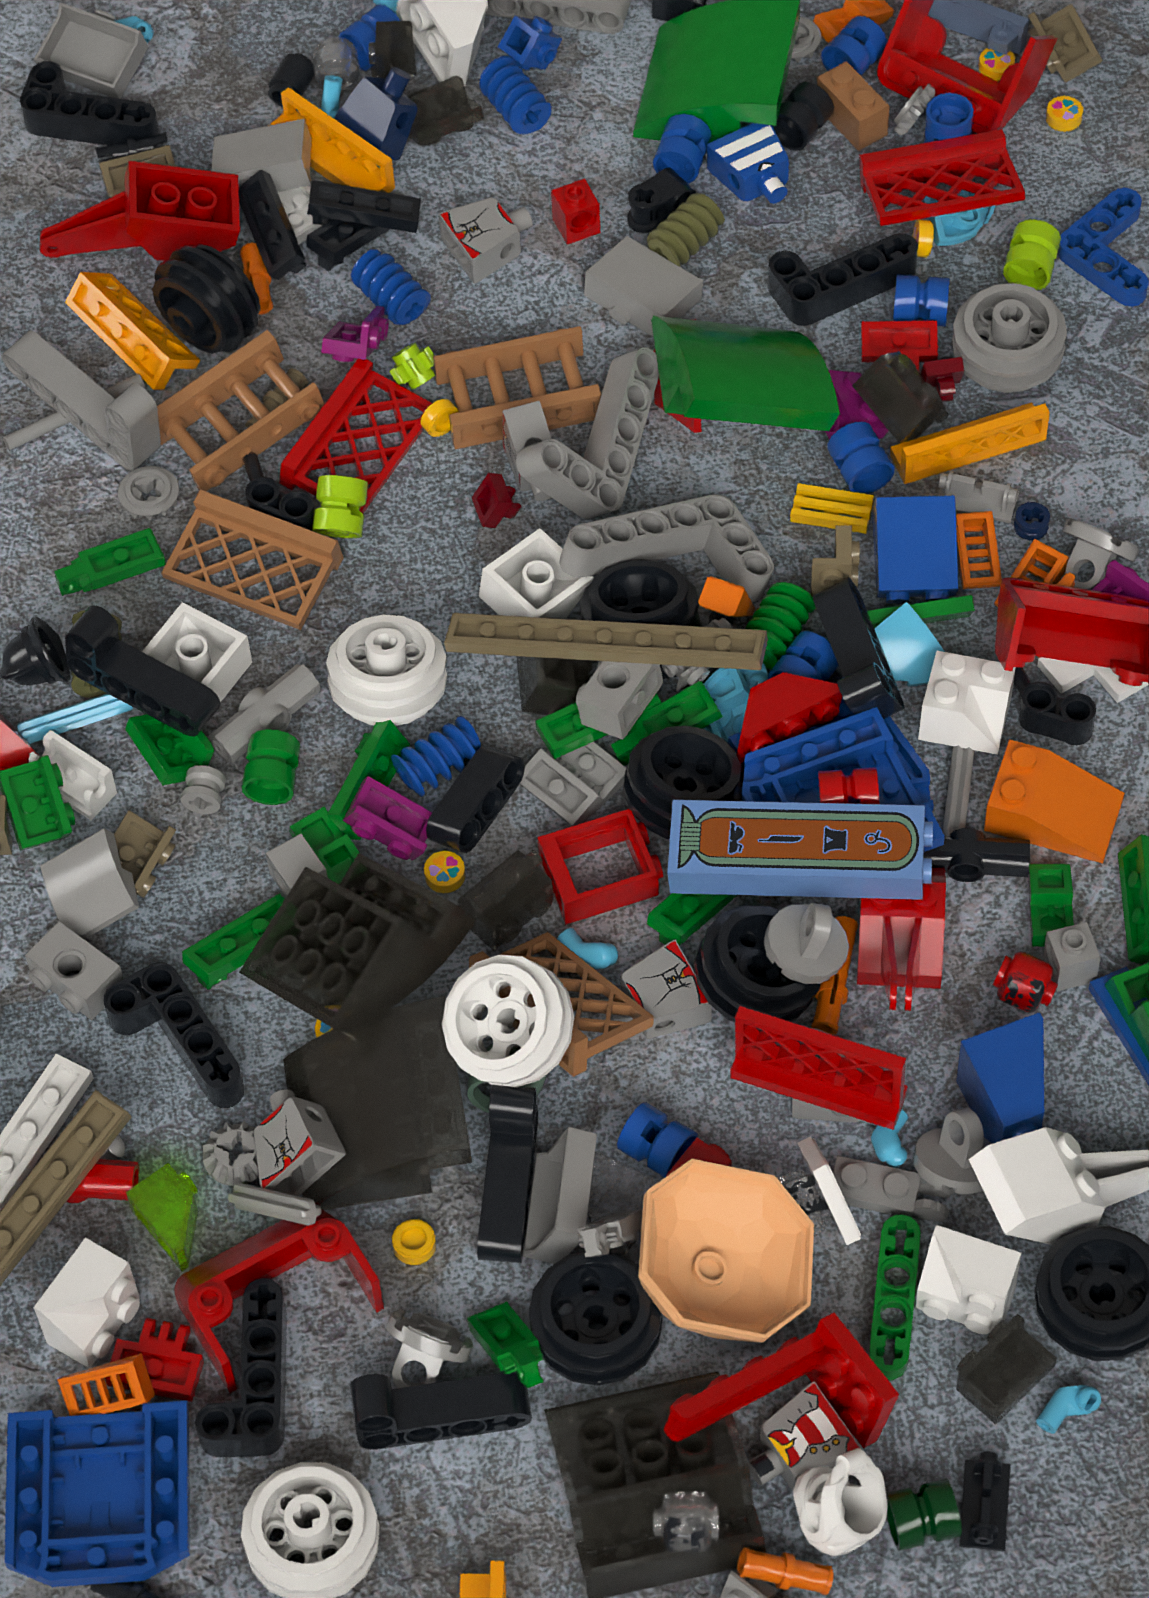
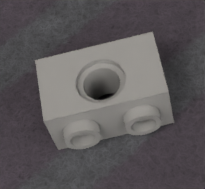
[576,661,663,740]
[25,921,124,1021]

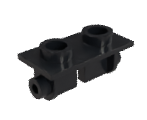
[959,1451,1010,1552]

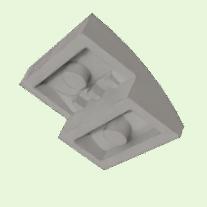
[520,742,626,826]
[40,828,140,939]

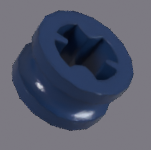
[1014,502,1050,540]

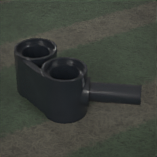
[243,453,314,531]
[1014,667,1096,746]

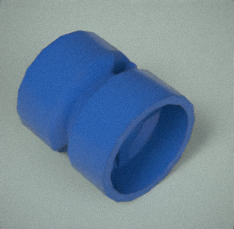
[339,4,406,71]
[821,16,888,76]
[924,93,974,143]
[653,114,711,183]
[893,274,950,327]
[827,422,895,494]
[768,631,839,681]
[617,1102,698,1178]

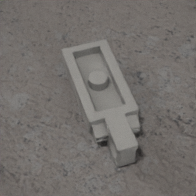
[578,1209,643,1257]

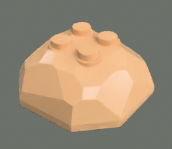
[638,1159,814,1343]

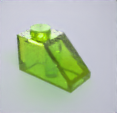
[126,1163,198,1272]

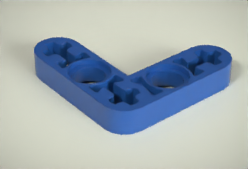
[1058,188,1149,306]

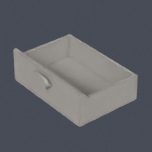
[34,2,148,99]
[211,119,312,192]
[584,236,703,336]
[522,1126,597,1264]

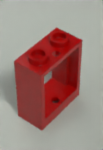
[537,809,663,925]

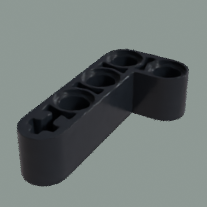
[20,61,160,147]
[768,233,918,326]
[813,577,905,719]
[65,605,221,737]
[103,962,245,1108]
[477,1085,538,1263]
[195,1278,287,1458]
[350,1372,532,1450]

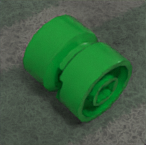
[241,729,301,805]

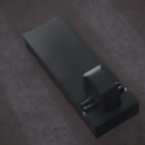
[238,170,306,280]
[307,180,421,233]
[306,190,390,271]

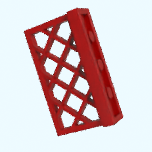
[859,129,1025,226]
[279,359,433,513]
[730,1006,908,1130]

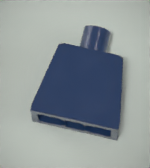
[334,67,418,161]

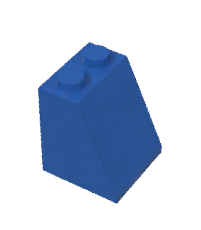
[872,495,958,604]
[956,1012,1044,1144]

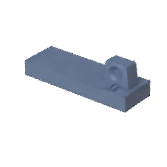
[928,0,1029,55]

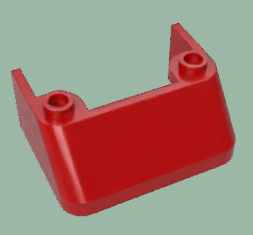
[877,0,1058,133]
[995,578,1149,686]
[174,1209,384,1393]

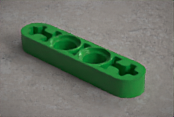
[869,1214,921,1380]

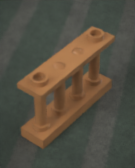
[433,326,601,449]
[157,330,324,491]

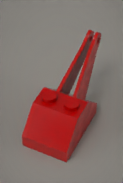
[40,161,240,261]
[857,868,946,1011]

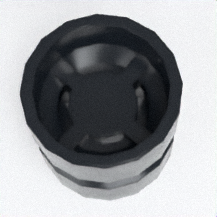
[772,81,834,151]

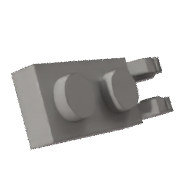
[833,1155,955,1222]

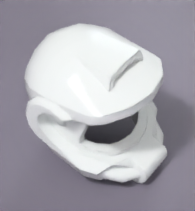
[793,1448,887,1556]

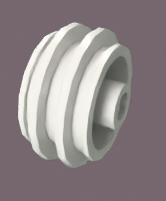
[326,615,447,726]
[442,955,574,1087]
[241,1462,380,1598]

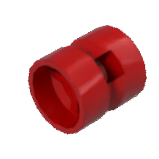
[818,767,880,804]

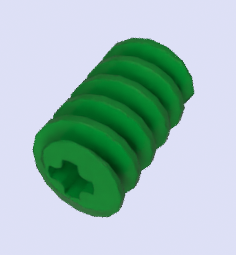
[745,582,816,669]

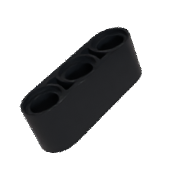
[426,746,525,853]

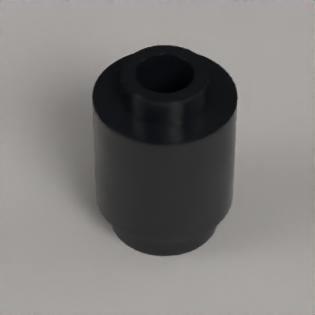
[268,53,316,107]

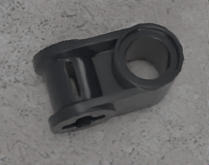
[627,168,697,233]

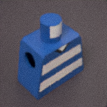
[707,123,789,204]

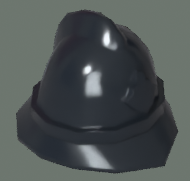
[0,617,71,686]

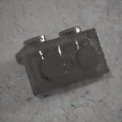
[369,21,417,79]
[407,75,485,146]
[956,1314,1057,1424]

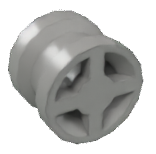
[181,765,226,814]

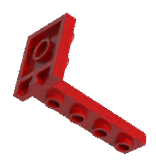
[664,1312,899,1449]

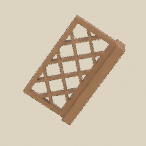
[161,489,344,630]
[469,932,654,1077]

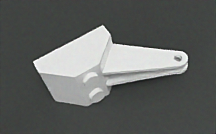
[396,0,488,93]
[969,1127,1149,1245]

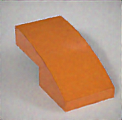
[813,0,895,43]

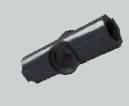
[924,828,1030,882]

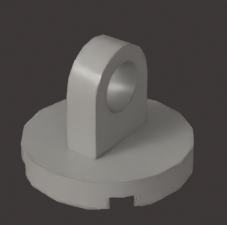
[1062,518,1139,590]
[764,903,849,984]
[913,1108,992,1195]
[386,1309,473,1388]

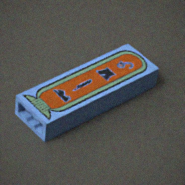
[667,800,933,900]

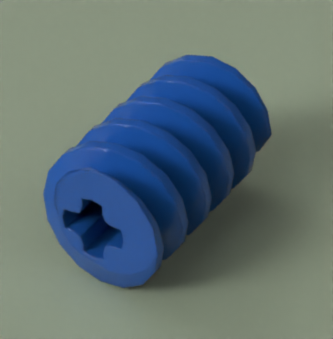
[479,56,552,134]
[351,249,431,325]
[391,716,481,797]

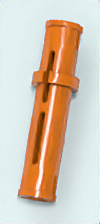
[811,916,859,1035]

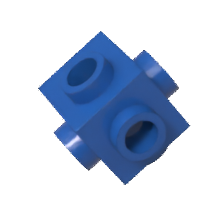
[498,16,562,71]

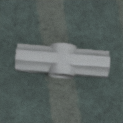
[208,664,321,763]

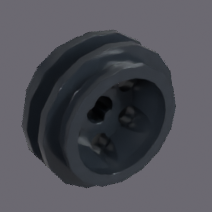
[152,244,261,354]
[580,560,700,627]
[622,726,744,840]
[694,905,820,1029]
[1034,1226,1149,1361]
[529,1251,663,1386]

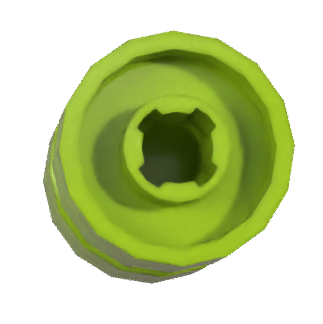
[1003,219,1061,291]
[312,475,368,539]

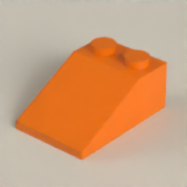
[984,739,1125,864]

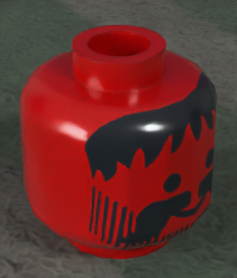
[992,951,1058,1013]

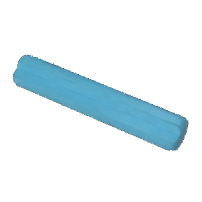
[17,693,133,744]

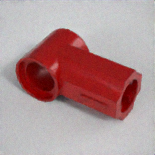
[66,1159,140,1204]

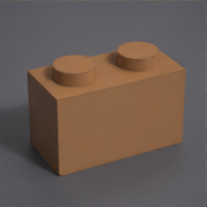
[817,61,889,151]

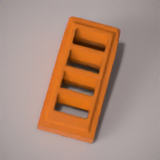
[956,511,1002,589]
[994,539,1069,607]
[698,576,755,617]
[57,1353,155,1416]

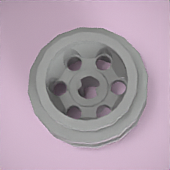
[951,283,1067,393]

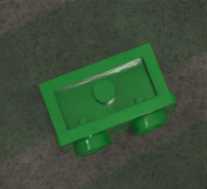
[125,714,214,786]
[0,755,75,851]

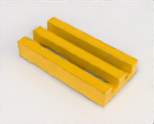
[790,483,874,534]

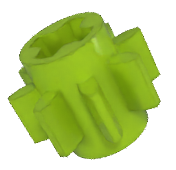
[389,342,436,389]

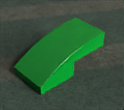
[289,806,369,889]
[1028,864,1074,947]

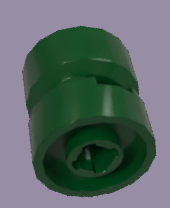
[886,1478,962,1551]

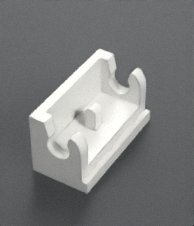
[29,730,117,821]

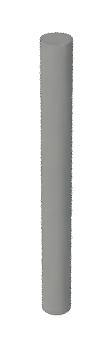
[3,374,145,451]

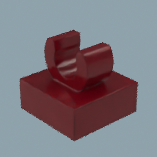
[920,357,965,402]
[471,473,522,528]

